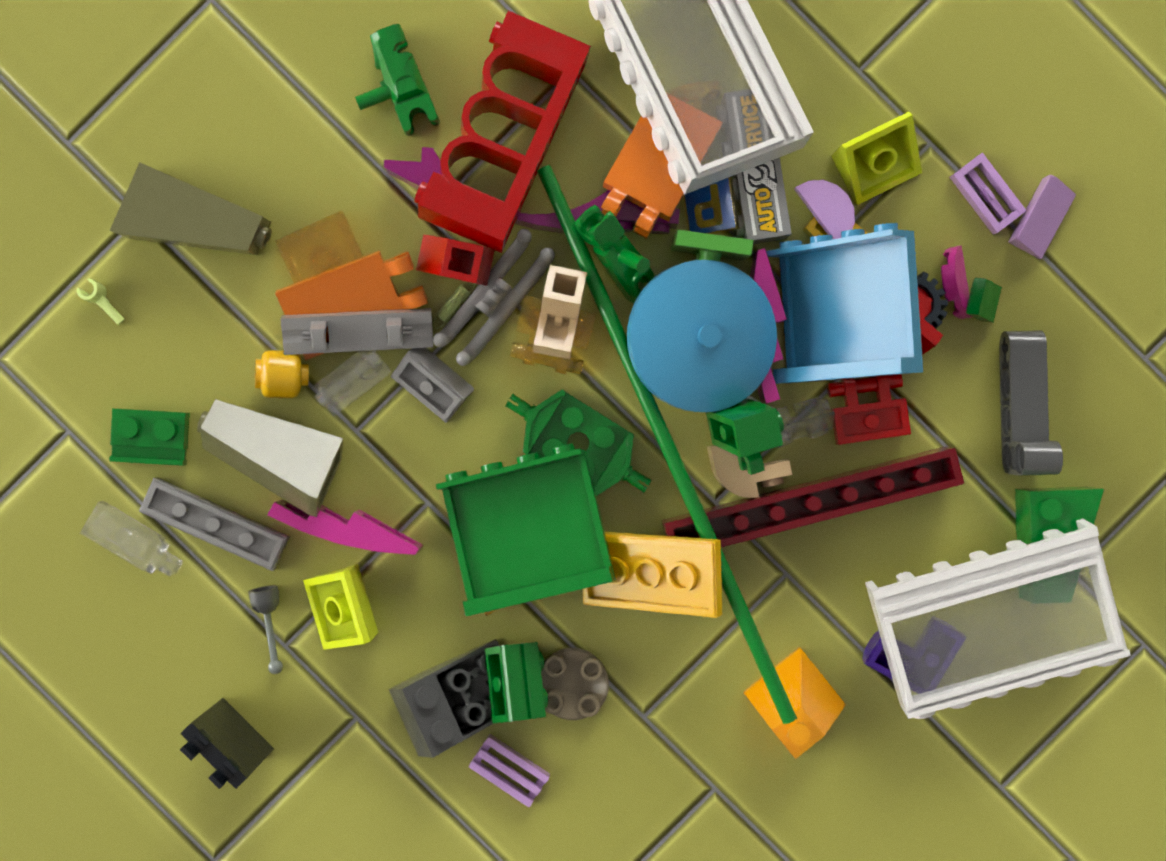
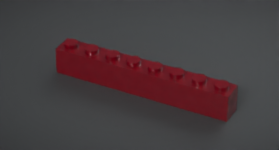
[661,447,965,548]

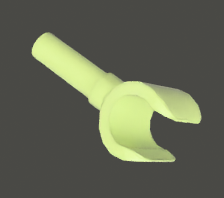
[77,278,125,325]

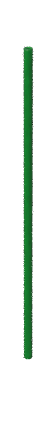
[537,165,797,724]

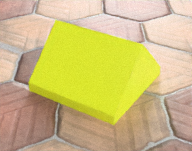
[831,112,922,205]
[303,564,378,650]

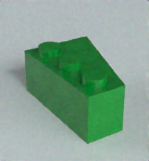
[1015,486,1104,603]

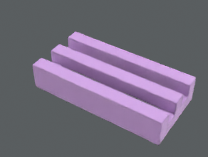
[949,152,1027,235]
[469,734,550,807]

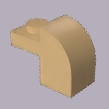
[533,265,587,359]
[707,445,793,498]

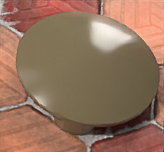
[541,648,609,720]

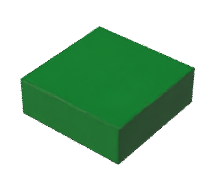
[966,278,1002,323]

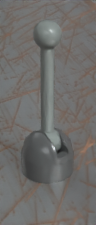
[248,585,283,674]

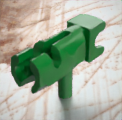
[355,24,440,136]
[574,205,655,303]

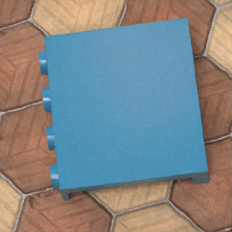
[766,223,923,384]

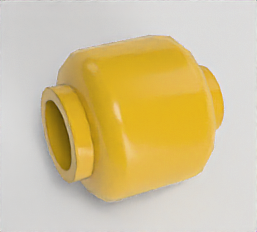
[255,350,309,398]

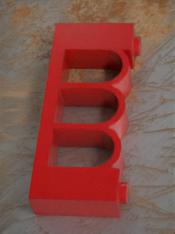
[414,10,591,253]

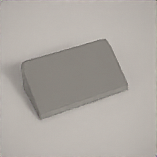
[390,348,474,423]

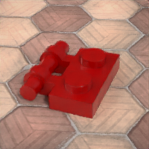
[827,374,911,445]

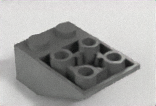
[388,639,499,758]

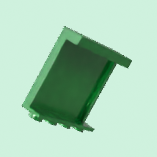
[436,444,616,617]

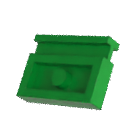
[109,408,190,466]

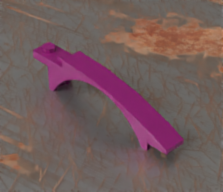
[383,147,680,234]

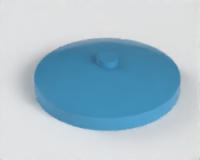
[627,260,777,412]

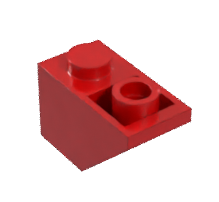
[416,234,495,286]

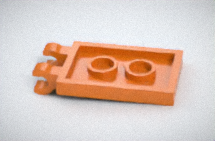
[601,94,723,239]
[275,251,428,360]

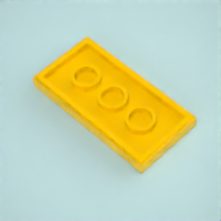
[582,532,722,618]

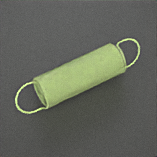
[433,281,475,329]

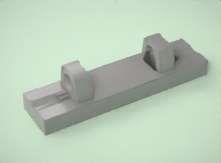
[281,308,433,355]

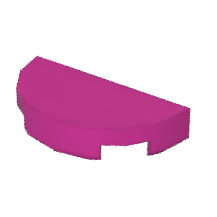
[941,245,972,319]

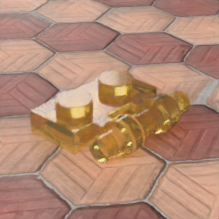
[510,295,596,375]

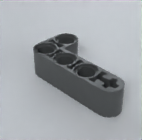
[999,330,1063,476]

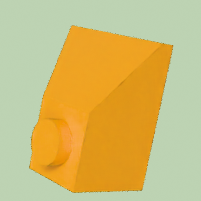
[744,647,846,759]

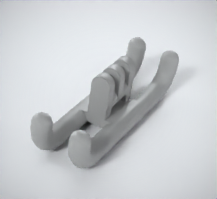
[433,229,555,366]

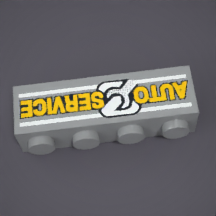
[716,89,792,244]

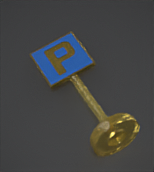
[668,82,740,234]

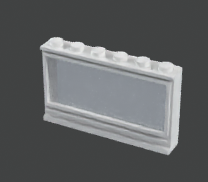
[589,0,814,195]
[865,519,1131,719]

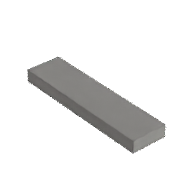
[139,478,290,571]

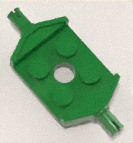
[505,390,652,496]

